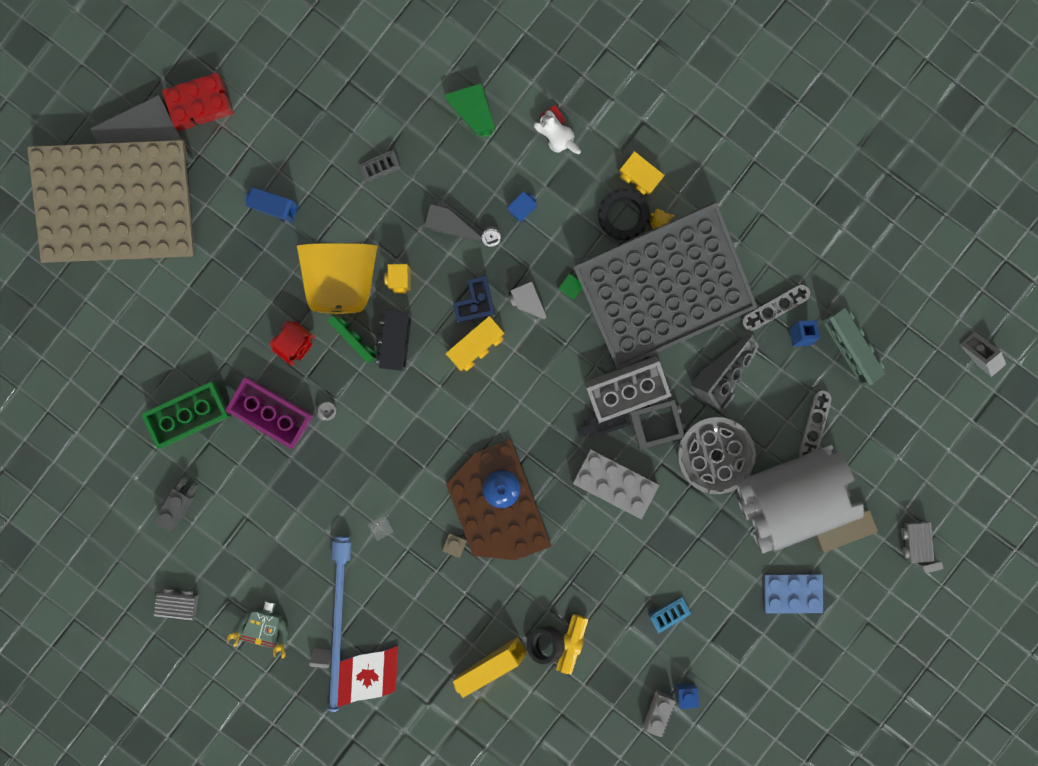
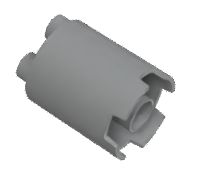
[736,445,864,554]

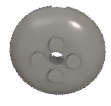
[678,417,756,494]

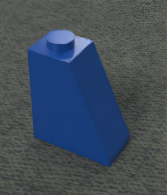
[245,187,299,223]

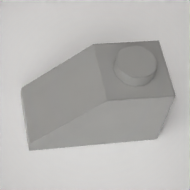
[509,282,547,319]
[960,332,1006,377]

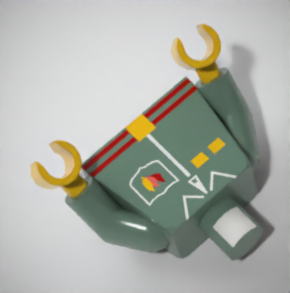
[227,600,288,658]

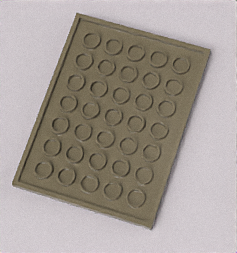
[27,140,195,263]

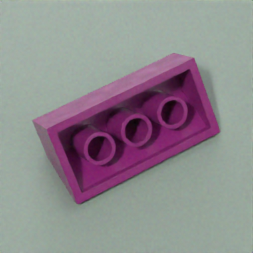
[225,377,315,449]

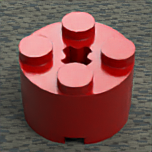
[270,321,315,366]

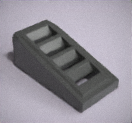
[359,150,401,183]

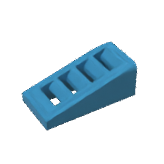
[648,597,691,633]

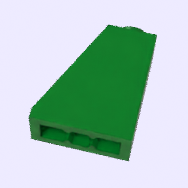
[445,84,495,138]

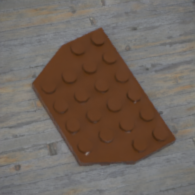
[446,439,551,560]

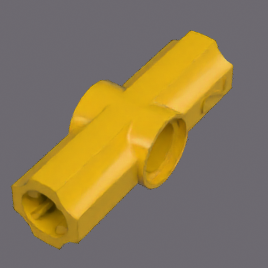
[556,614,589,675]

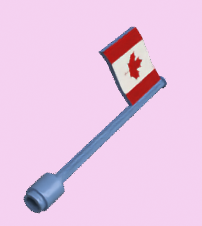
[328,536,398,712]

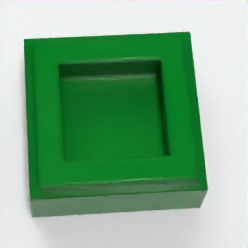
[558,273,582,300]

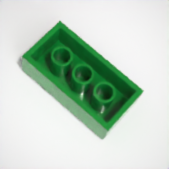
[141,382,232,449]

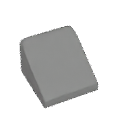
[309,648,332,668]

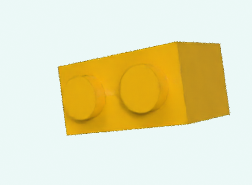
[619,151,664,196]

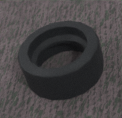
[527,626,565,665]

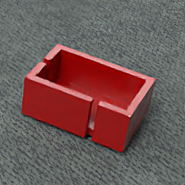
[162,73,234,131]

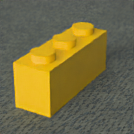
[445,316,505,372]

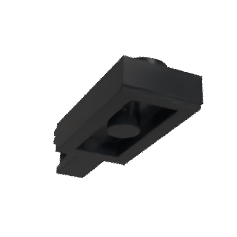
[576,413,631,437]

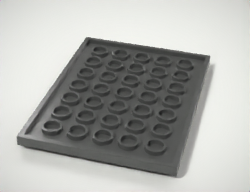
[573,202,758,370]

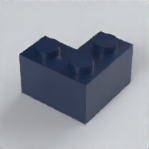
[453,276,495,323]

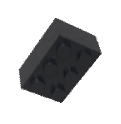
[376,310,412,371]

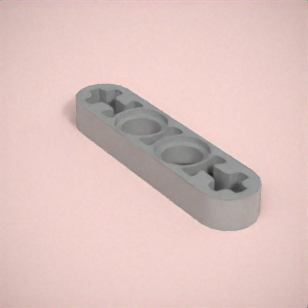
[742,285,810,331]
[798,391,832,457]

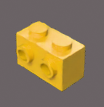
[384,264,411,294]

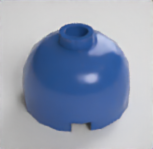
[483,470,521,508]

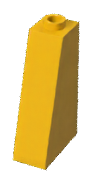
[453,636,528,698]

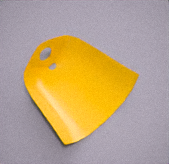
[297,243,378,314]

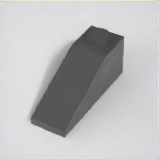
[424,203,482,243]

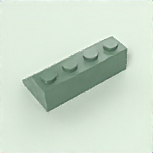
[821,308,885,386]

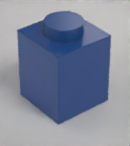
[507,191,537,223]
[789,320,820,347]
[676,683,699,709]

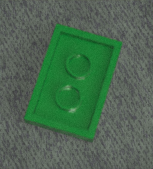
[327,315,376,364]

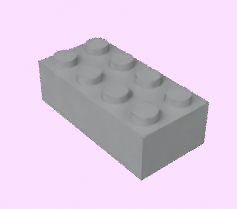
[572,449,659,520]

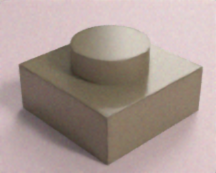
[442,533,467,558]

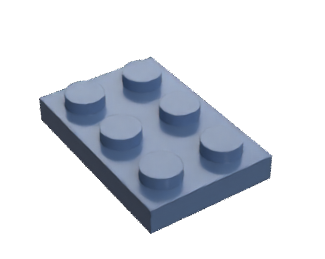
[764,574,823,614]

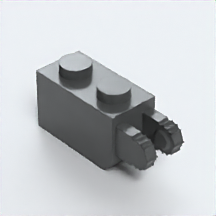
[154,476,198,532]

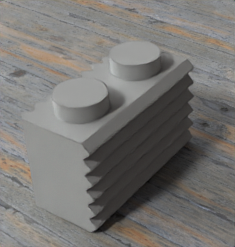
[901,521,934,563]
[154,588,198,620]
[643,690,676,737]

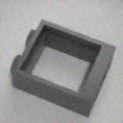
[629,400,687,449]

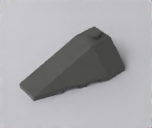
[690,334,759,414]

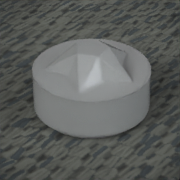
[481,226,501,247]
[316,401,336,421]

